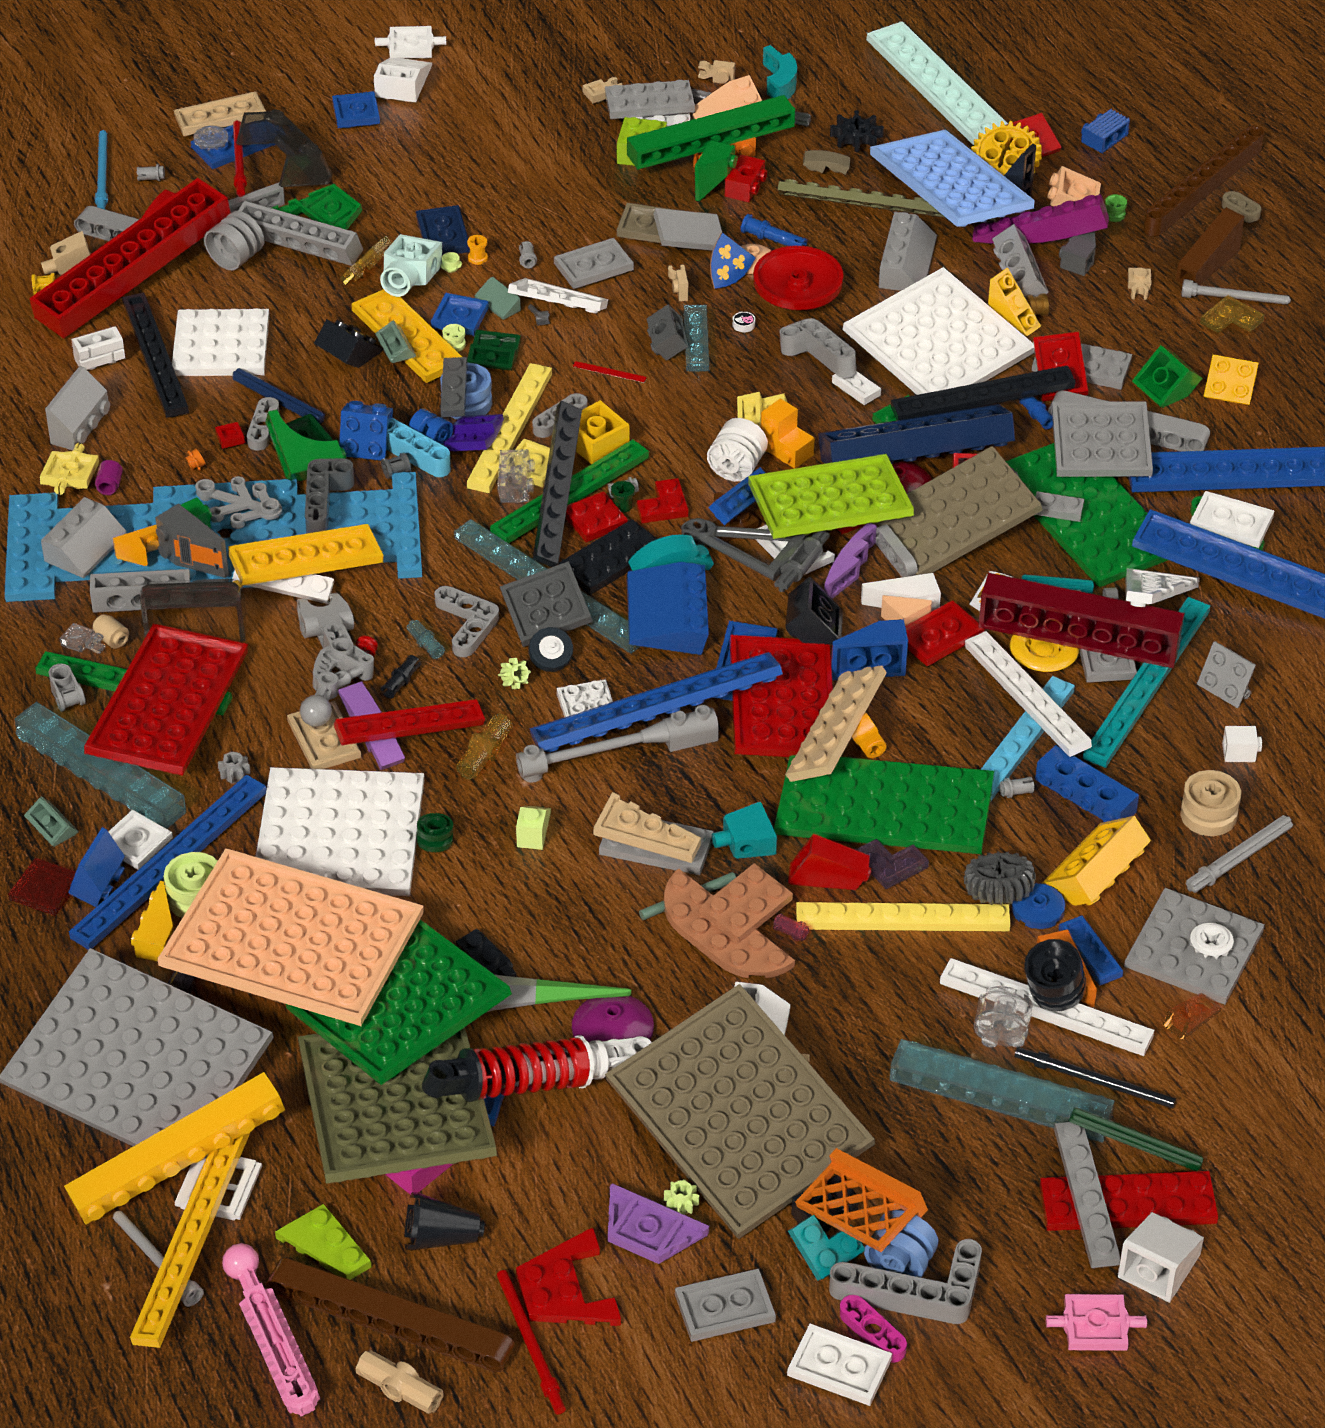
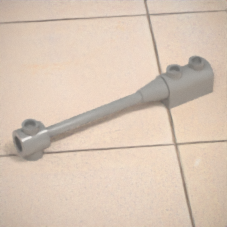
[516,705,718,783]

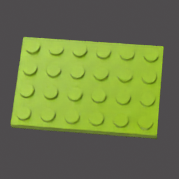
[748,454,914,539]

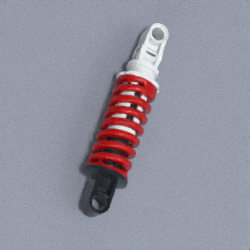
[422,1035,652,1102]

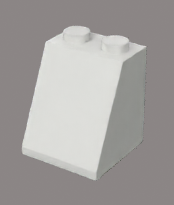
[1118,1212,1204,1303]

